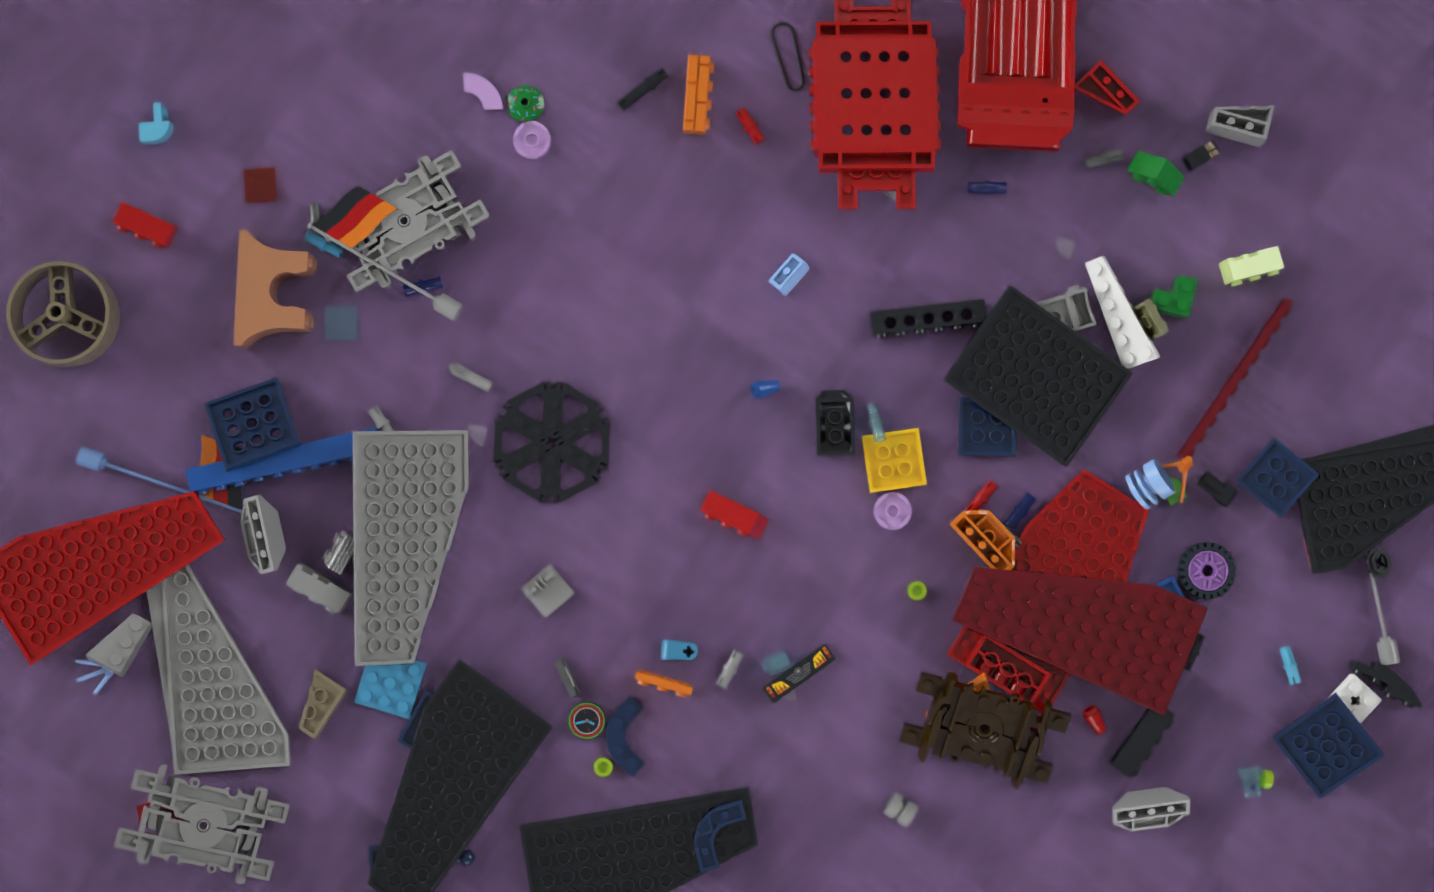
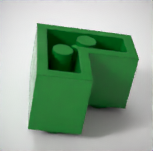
[1127,151,1185,197]
[1150,275,1198,319]

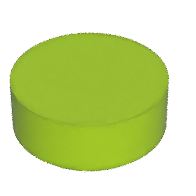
[907,581,927,600]
[594,757,613,777]
[1260,769,1274,790]

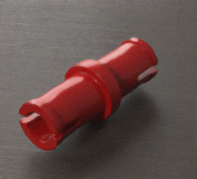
[735,107,766,145]
[965,479,999,510]

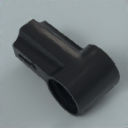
[1197,471,1238,508]

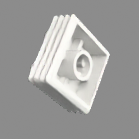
[1329,674,1382,723]

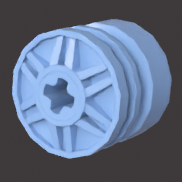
[1125,458,1176,510]

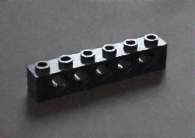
[869,299,987,339]

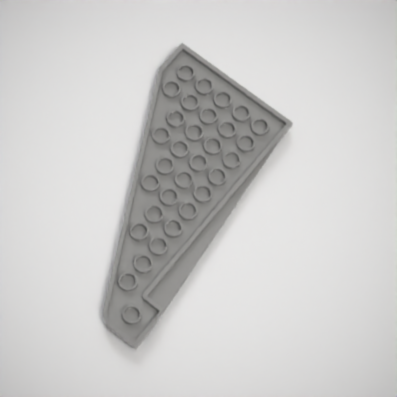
[147,564,291,775]

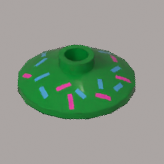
[507,85,545,123]

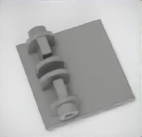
[521,564,575,618]

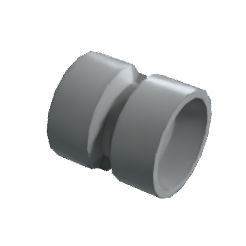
[883,792,919,828]

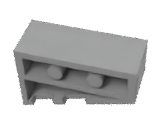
[1205,105,1275,147]
[285,564,353,615]
[86,613,152,677]

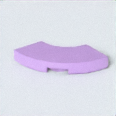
[463,73,503,111]

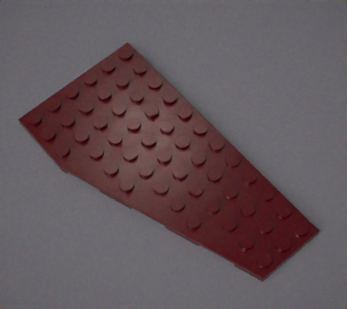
[951,567,1208,715]

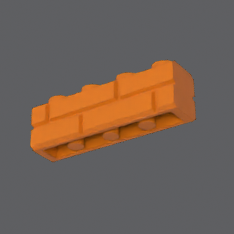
[683,54,715,135]

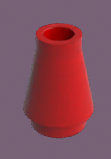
[1082,705,1107,735]

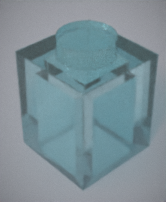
[761,649,792,676]

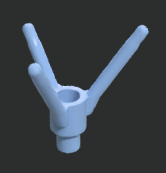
[75,659,113,695]

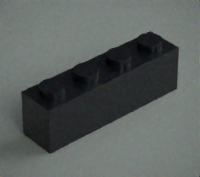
[1109,708,1175,778]

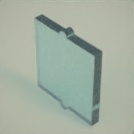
[325,305,358,342]

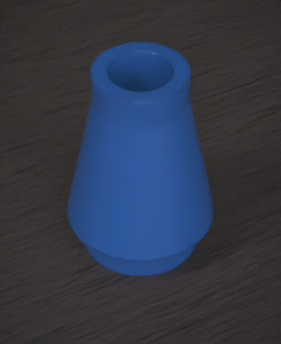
[751,379,780,399]

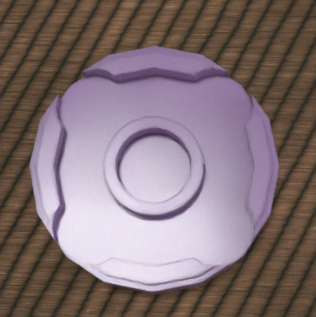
[513,121,551,159]
[873,492,912,530]

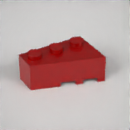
[1074,60,1140,116]
[700,490,769,540]

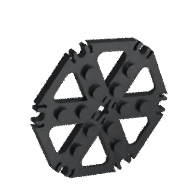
[493,381,610,504]

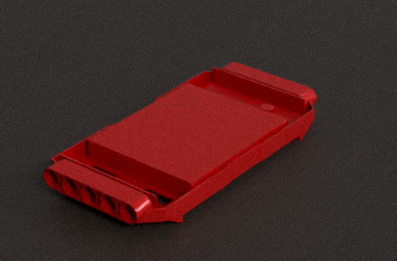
[956,0,1077,152]

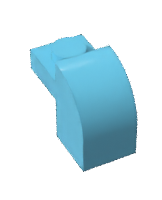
[139,102,174,145]

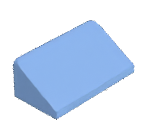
[768,253,810,296]

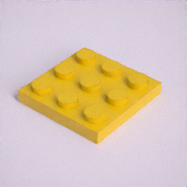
[861,428,927,493]

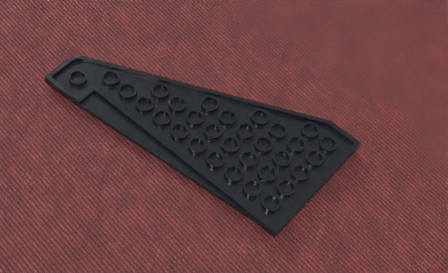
[1298,425,1434,574]

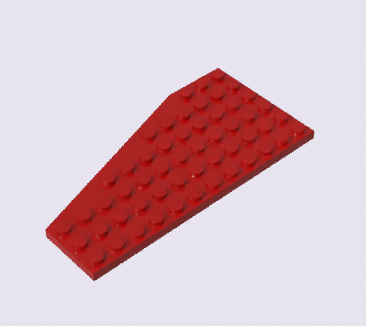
[0,491,226,665]

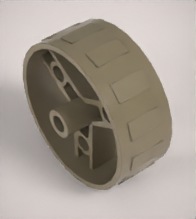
[6,261,120,368]

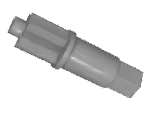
[448,363,493,392]

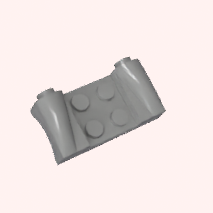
[1036,284,1097,331]

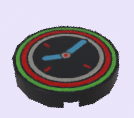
[568,701,606,740]

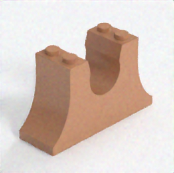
[233,230,318,349]

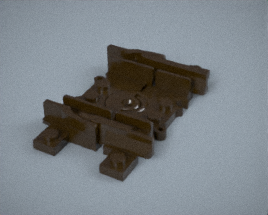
[899,671,1071,790]

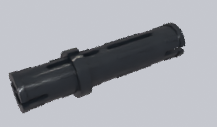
[617,67,669,111]

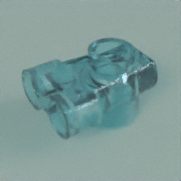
[1238,766,1262,798]

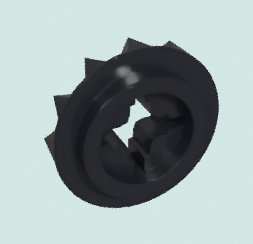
[1365,547,1391,578]

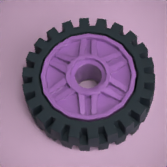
[1177,542,1237,599]

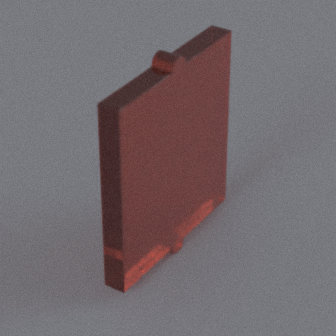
[243,166,277,204]

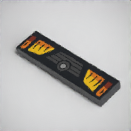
[762,644,836,704]

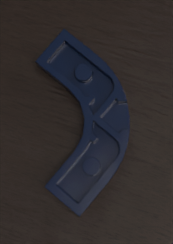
[606,695,645,777]
[694,800,747,872]

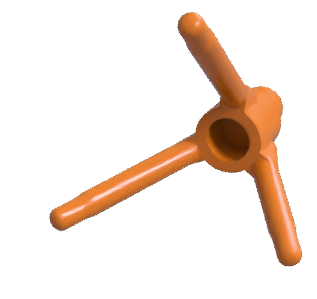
[1162,456,1194,503]

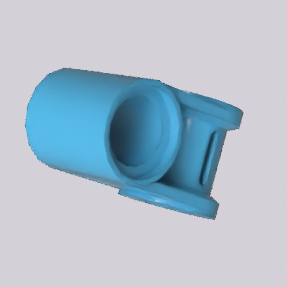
[661,639,698,660]

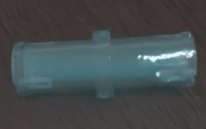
[866,403,886,442]

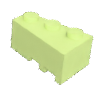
[1219,246,1284,287]

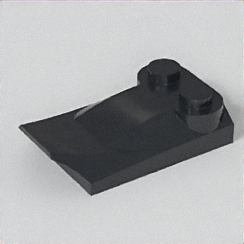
[815,390,856,457]

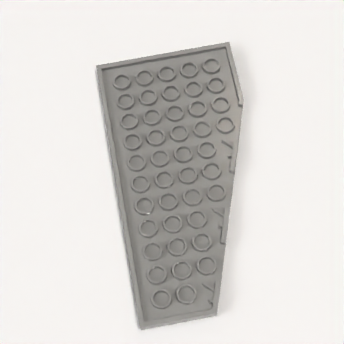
[353,430,469,666]

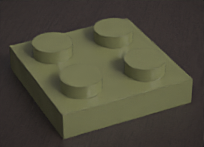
[1133,298,1169,341]

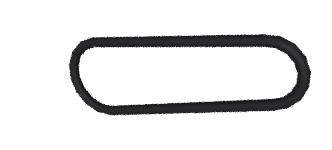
[771,22,804,91]

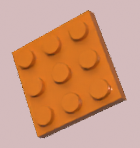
[634,668,693,698]

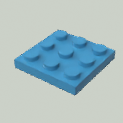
[354,660,427,719]

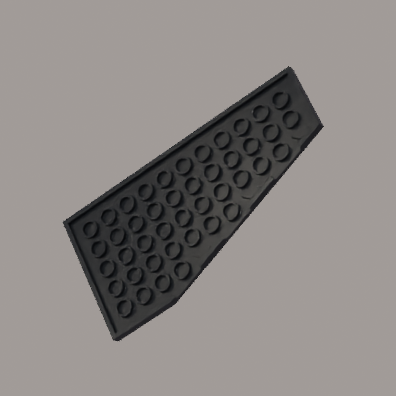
[367,659,553,892]
[520,786,758,892]

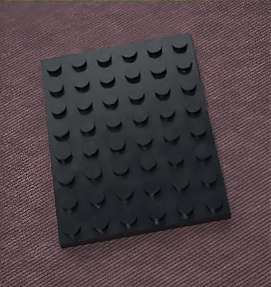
[942,285,1133,467]

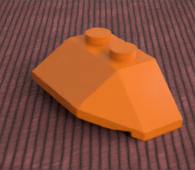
[949,510,1015,570]

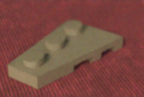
[299,669,348,739]

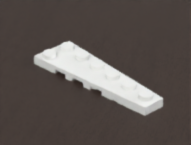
[1085,256,1160,369]

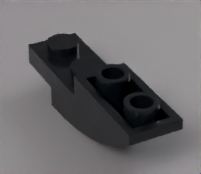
[1348,660,1422,709]

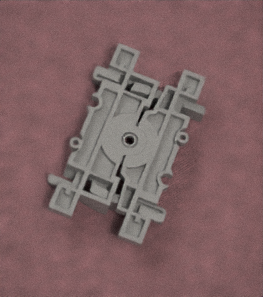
[324,150,490,293]
[114,763,290,884]

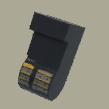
[1181,140,1221,173]

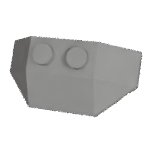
[240,495,286,574]
[1112,787,1190,832]

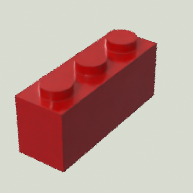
[112,202,178,249]

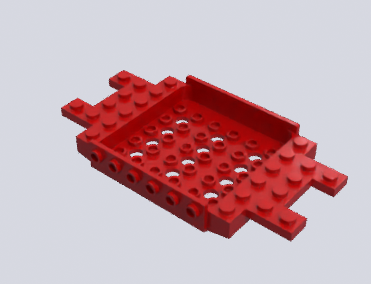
[808,0,941,210]

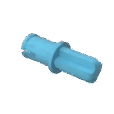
[1279,646,1302,685]

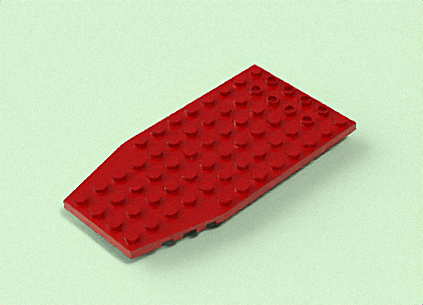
[946,469,1149,714]

